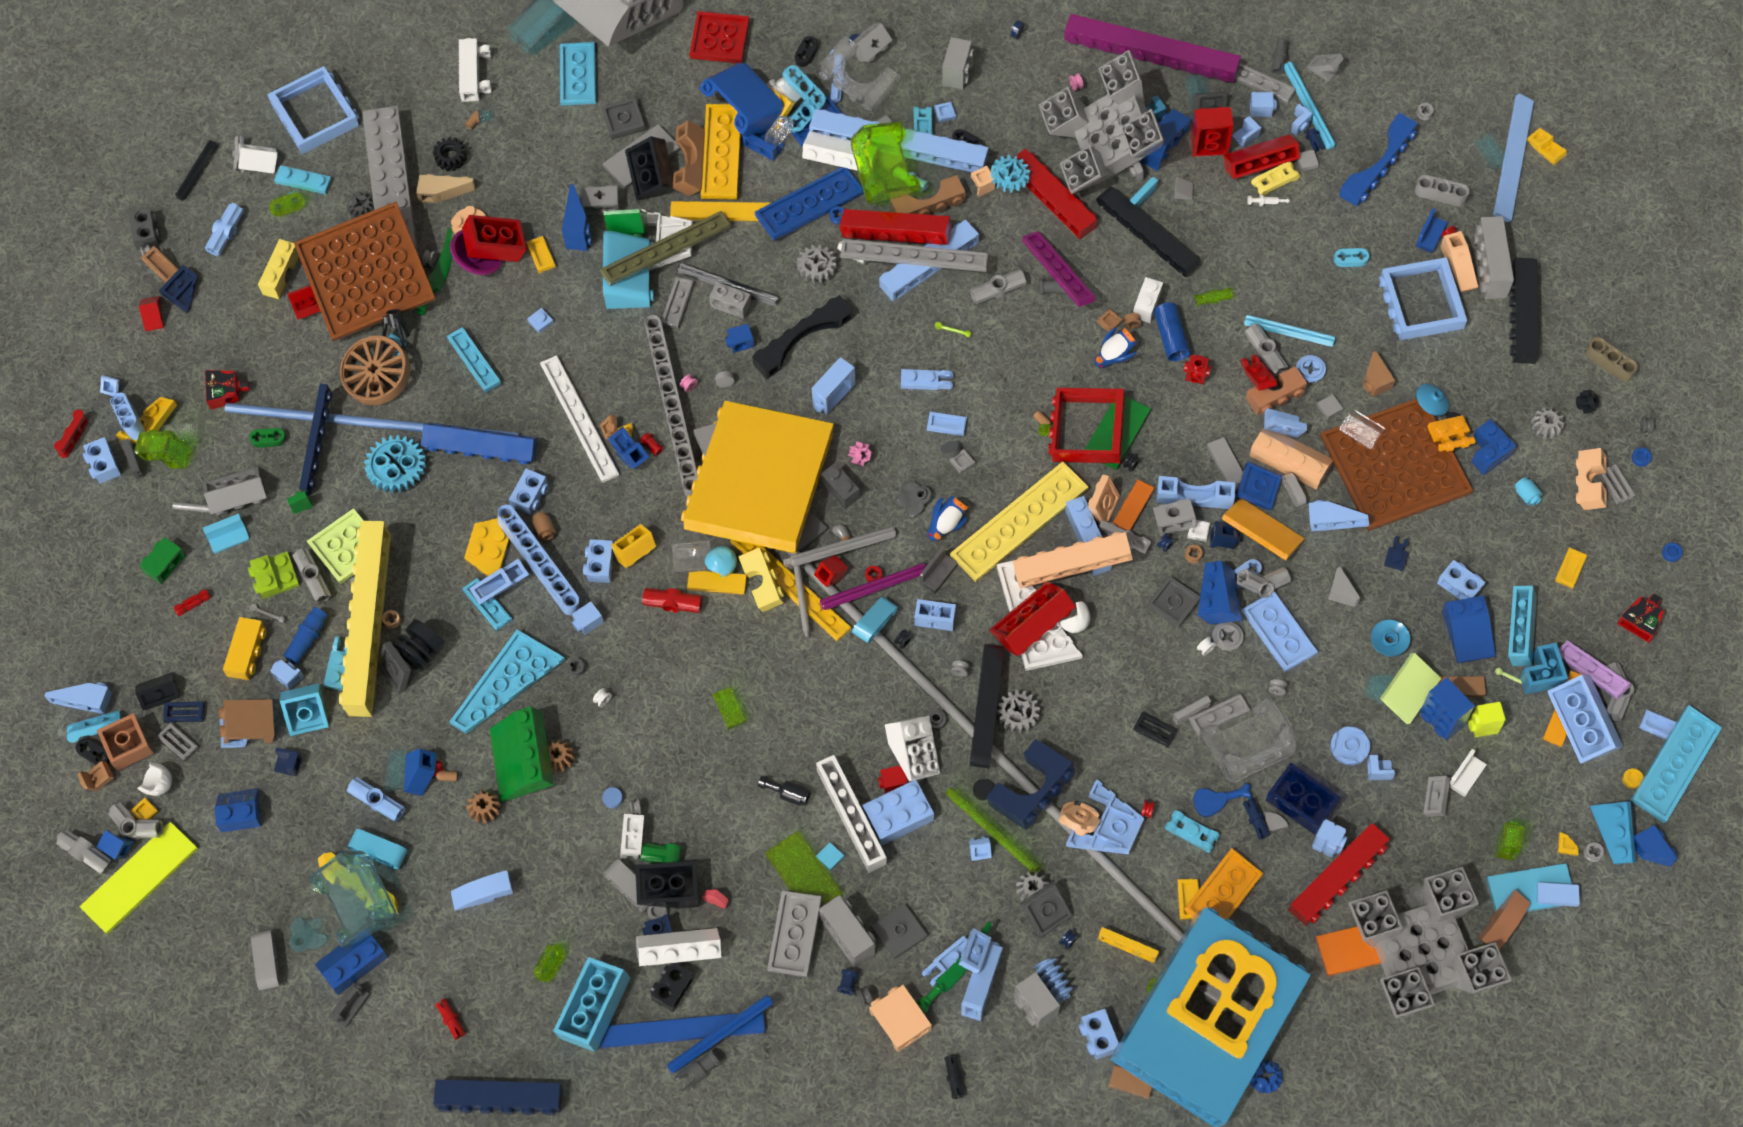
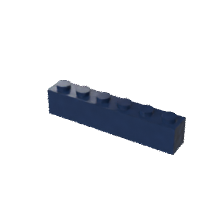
[433,1079,562,1116]

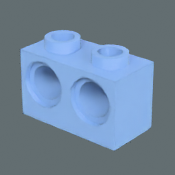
[83,437,121,483]
[509,469,549,515]
[583,539,614,583]
[1437,560,1485,599]
[1079,1009,1119,1060]

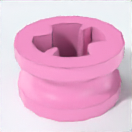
[1069,73,1084,91]
[679,374,698,393]

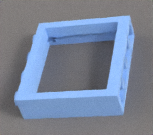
[267,66,359,154]
[1379,257,1467,340]

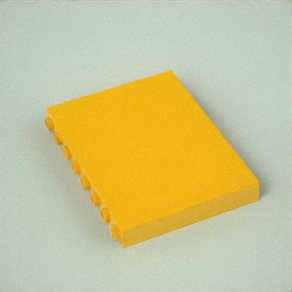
[681,401,834,553]

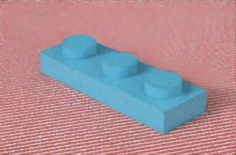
[274,165,332,194]

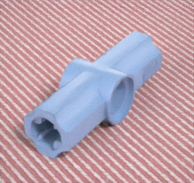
[205,203,244,256]
[347,777,406,823]

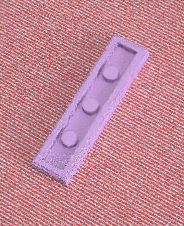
[1559,640,1630,700]

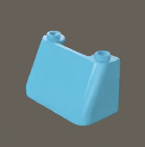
[603,231,654,309]

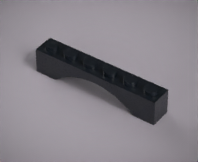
[752,295,854,380]

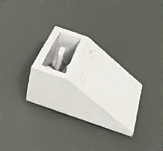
[885,716,940,781]

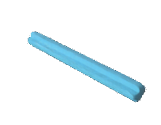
[1244,315,1335,347]

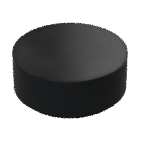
[973,779,993,800]

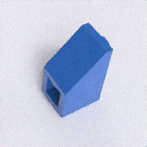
[404,749,436,796]
[1634,825,1677,867]

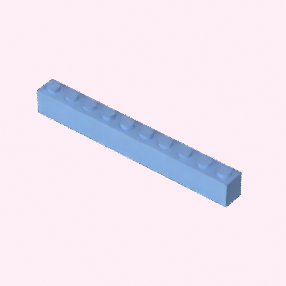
[809,109,988,173]

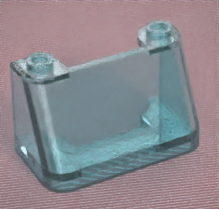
[308,851,397,948]

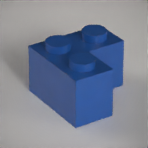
[1472,419,1516,475]

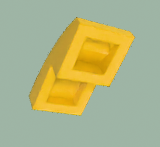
[1527,128,1567,165]

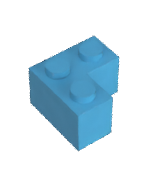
[1520,643,1568,695]

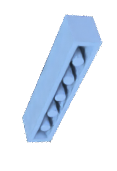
[879,219,979,301]

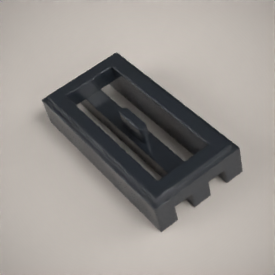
[1133,712,1177,748]

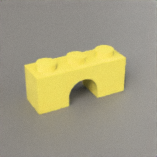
[258,239,299,299]
[739,547,784,612]

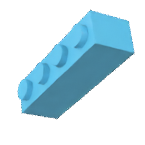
[1508,586,1537,666]

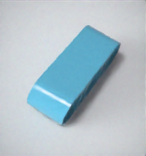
[852,596,898,643]
[347,829,408,869]

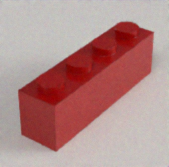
[1223,134,1300,179]

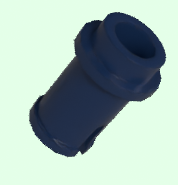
[1306,128,1324,152]

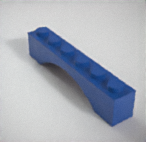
[1339,112,1418,207]

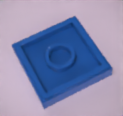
[1235,462,1282,511]

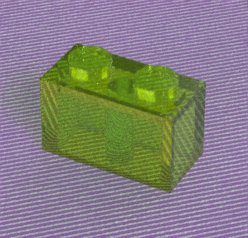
[1493,821,1525,861]

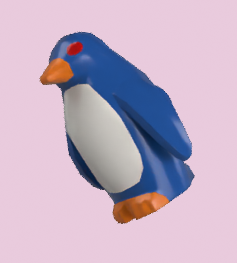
[1094,328,1137,369]
[927,495,968,541]

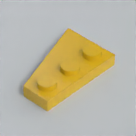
[116,396,177,448]

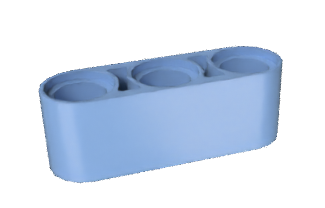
[110,393,145,440]

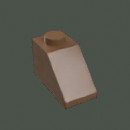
[1363,351,1395,397]

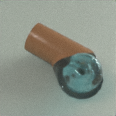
[465,111,491,130]

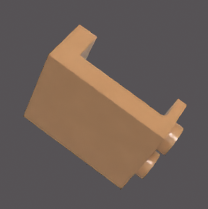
[219,699,274,744]

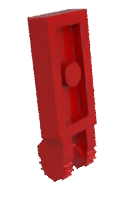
[1240,354,1276,391]

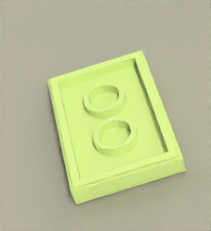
[1380,653,1441,724]

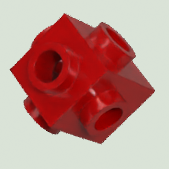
[1183,355,1211,384]

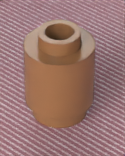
[532,512,556,541]

